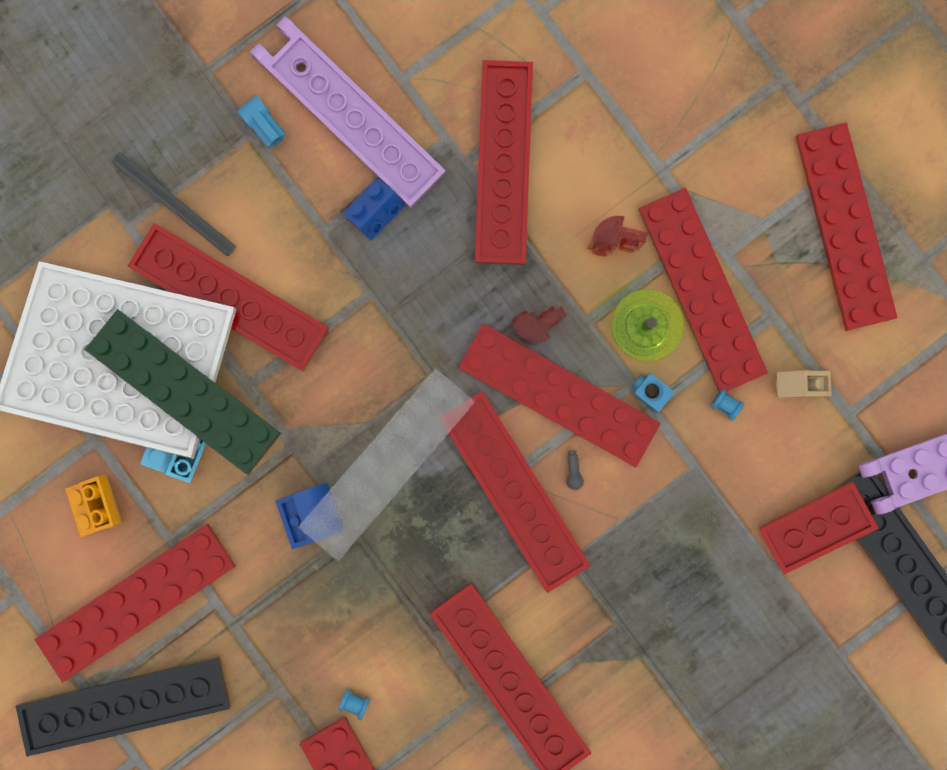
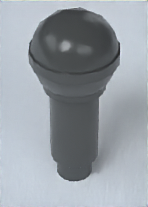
[566,451,584,490]

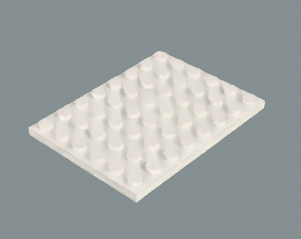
[0,261,236,459]

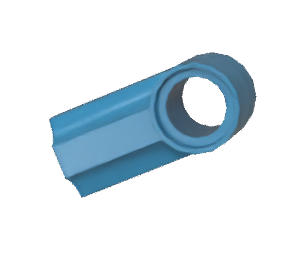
[236,95,286,149]

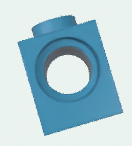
[632,373,675,413]

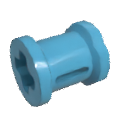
[710,388,744,421]
[338,688,371,720]

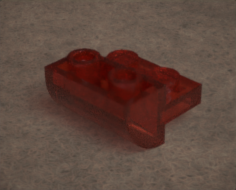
[587,216,648,257]
[510,306,567,345]

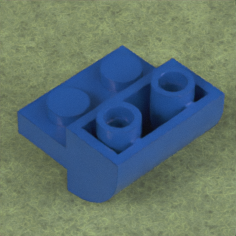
[276,483,344,549]

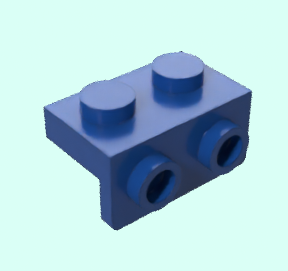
[342,177,405,240]

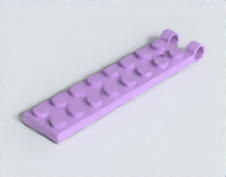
[249,16,446,208]
[858,433,947,515]

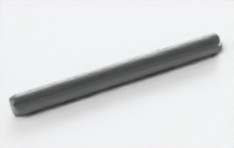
[112,152,236,256]

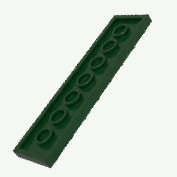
[84,309,281,476]

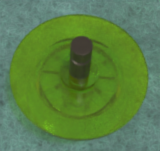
[611,289,684,361]

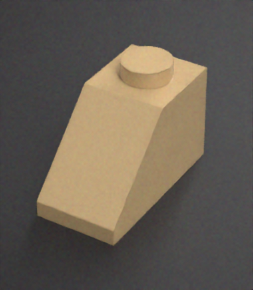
[775,370,832,398]

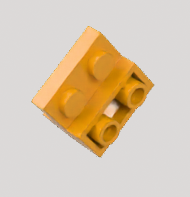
[65,474,122,537]

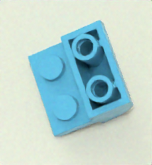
[140,438,206,483]

